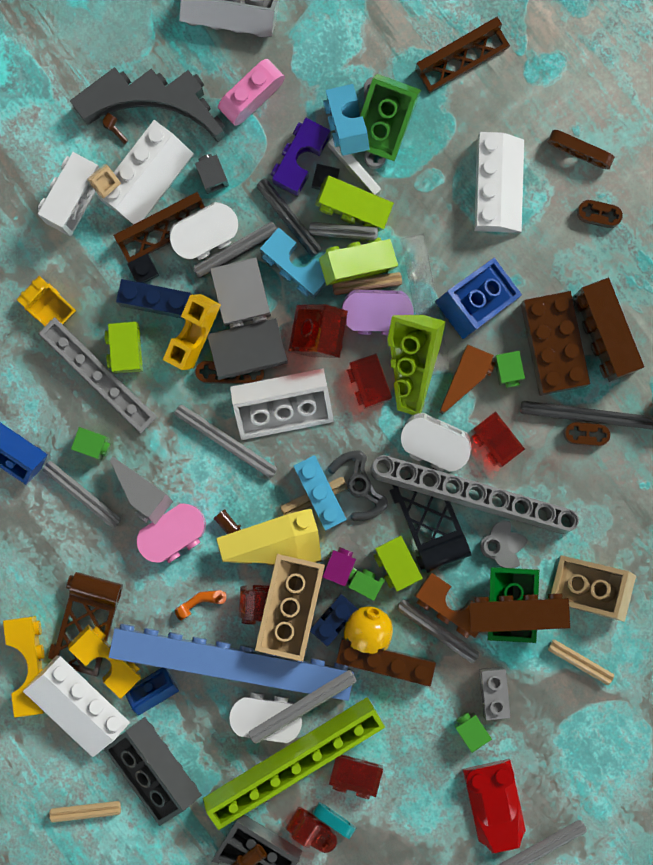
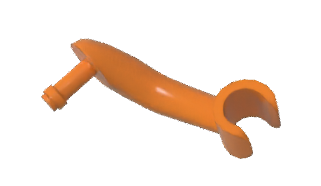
[175,590,226,620]

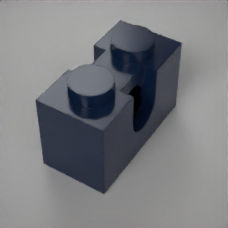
[310,594,358,647]

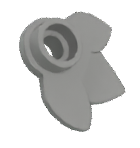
[480,521,528,568]

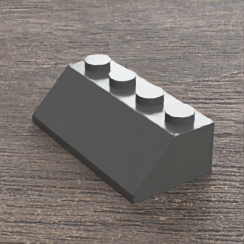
[104,717,202,826]

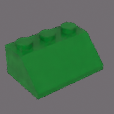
[487,567,540,643]

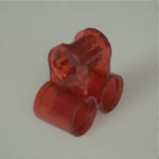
[285,807,337,853]

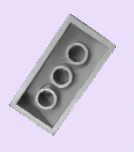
[179,0,280,37]

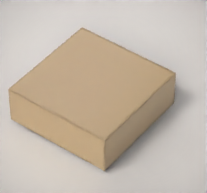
[87,164,121,199]

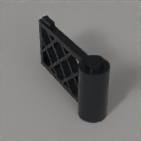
[389,468,472,573]

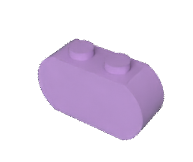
[342,289,414,336]

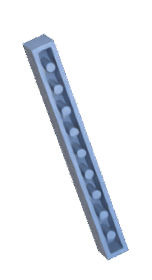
[109,624,354,701]

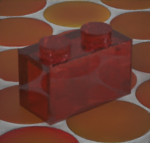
[346,353,392,409]
[471,411,525,468]
[329,754,383,799]

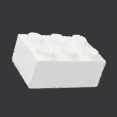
[38,152,99,237]

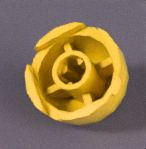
[344,606,393,654]

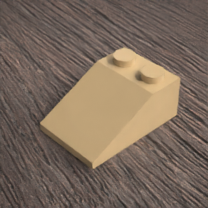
[551,555,636,622]

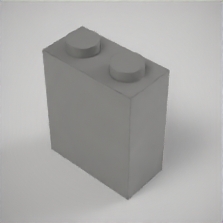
[210,258,271,329]

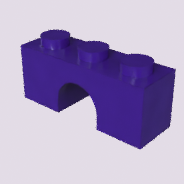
[271,118,331,197]

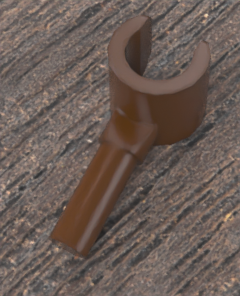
[103,113,129,144]

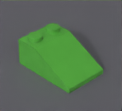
[360,74,421,161]

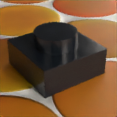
[312,163,340,190]
[127,253,159,283]

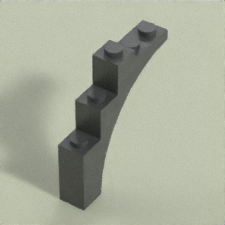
[70,67,225,142]

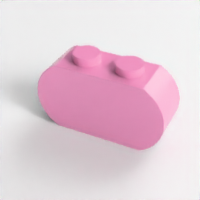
[218,59,285,126]
[137,503,206,563]

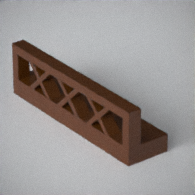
[415,16,510,94]
[113,192,205,263]

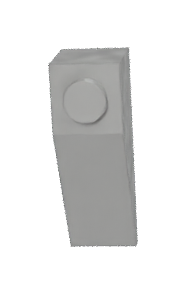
[110,457,173,524]

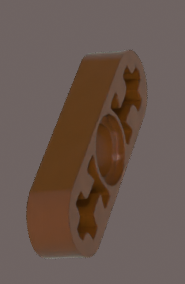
[547,130,615,169]
[195,361,265,384]

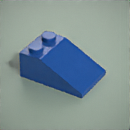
[435,258,522,339]

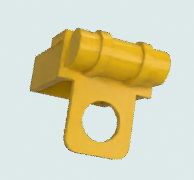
[16,276,76,326]

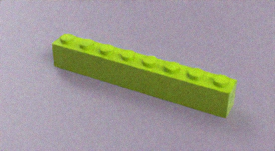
[203,697,386,830]

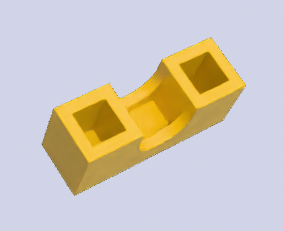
[162,294,221,370]
[68,625,141,699]

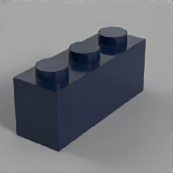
[116,279,192,319]

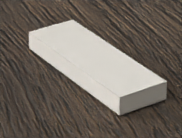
[328,138,381,196]

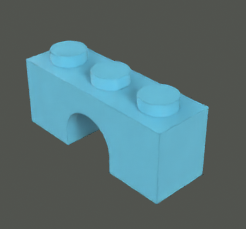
[323,84,370,156]
[260,228,326,298]
[294,455,347,531]

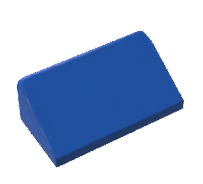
[125,668,179,715]

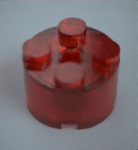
[238,585,270,625]

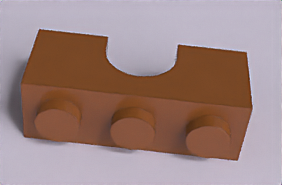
[414,572,479,638]

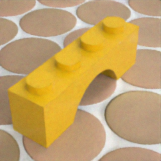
[3,616,45,717]

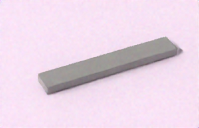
[38,317,157,434]

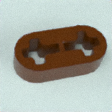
[577,200,623,228]
[564,422,610,446]

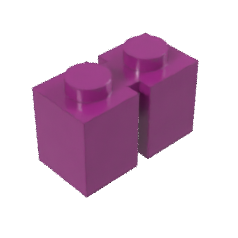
[322,547,356,586]

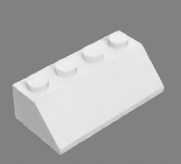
[96,120,194,225]
[474,132,524,233]
[230,368,334,440]
[23,655,130,757]

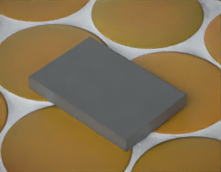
[207,318,288,380]

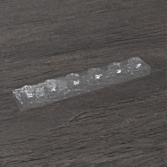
[401,233,451,376]

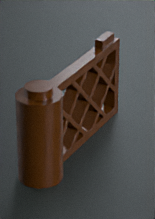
[48,572,123,677]

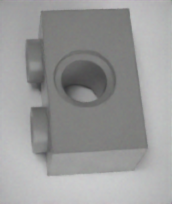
[479,667,510,720]

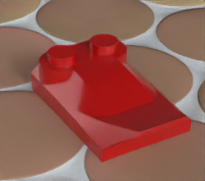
[463,759,526,853]

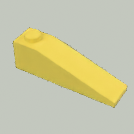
[216,509,322,566]

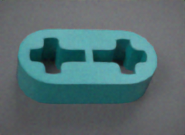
[312,802,357,839]

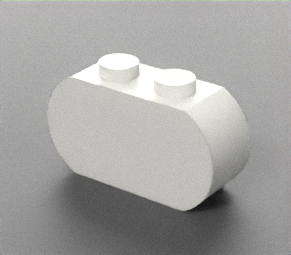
[169,202,238,260]
[401,413,471,472]
[229,692,302,743]

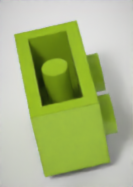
[105,322,143,374]
[373,535,423,592]

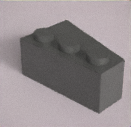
[212,814,302,865]

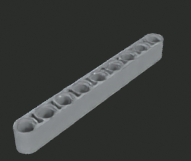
[370,455,579,534]

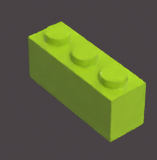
[315,176,394,231]
[319,237,398,286]

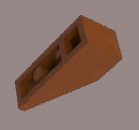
[439,345,496,414]

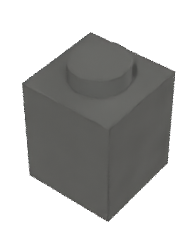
[195,154,229,194]

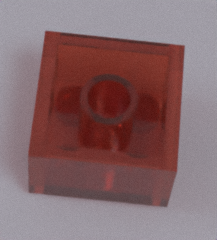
[288,304,348,358]

